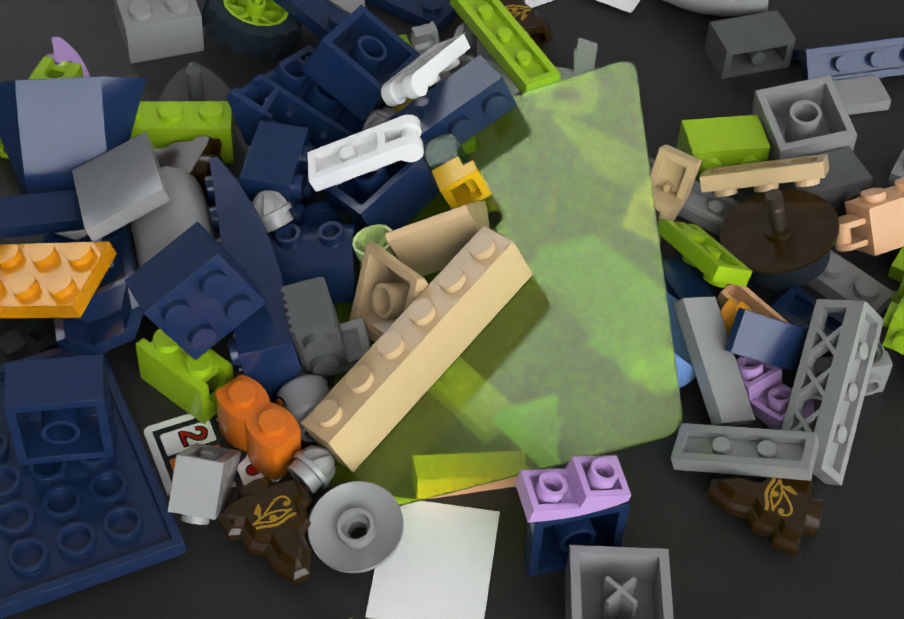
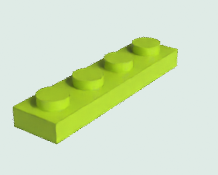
[450,0,561,97]

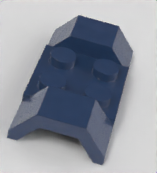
[44,224,143,355]

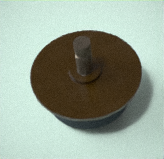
[720,189,840,290]

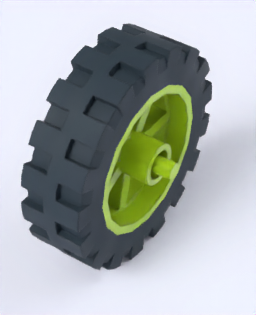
[202,0,303,59]

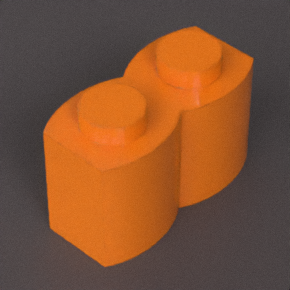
[215,374,301,481]

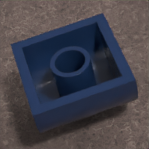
[269,221,361,303]
[523,464,630,577]

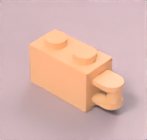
[834,177,904,256]

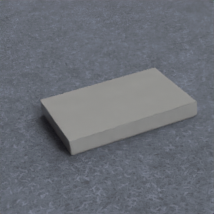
[72,132,171,241]

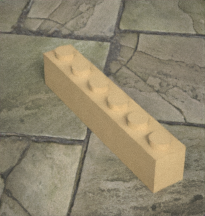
[301,226,533,473]

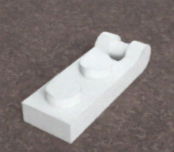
[381,34,471,107]
[307,115,424,192]

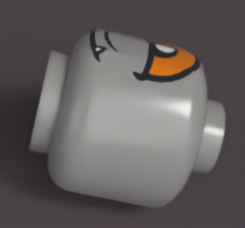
[275,374,332,443]

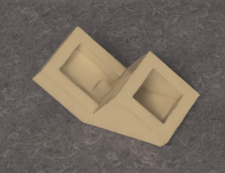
[622,144,702,244]

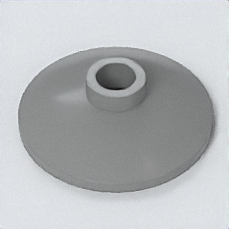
[308,481,404,573]

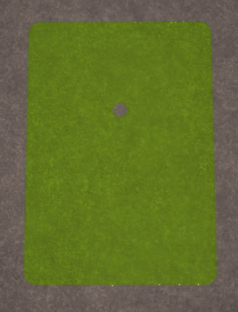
[332,62,683,506]

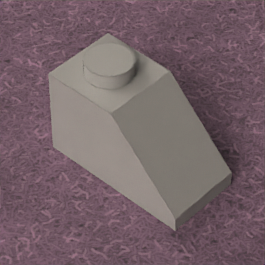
[168,443,241,525]

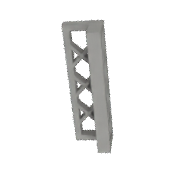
[781,299,884,486]

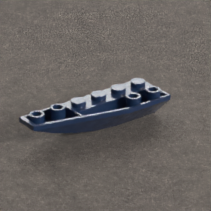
[205,156,301,402]

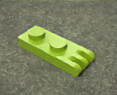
[658,219,753,288]

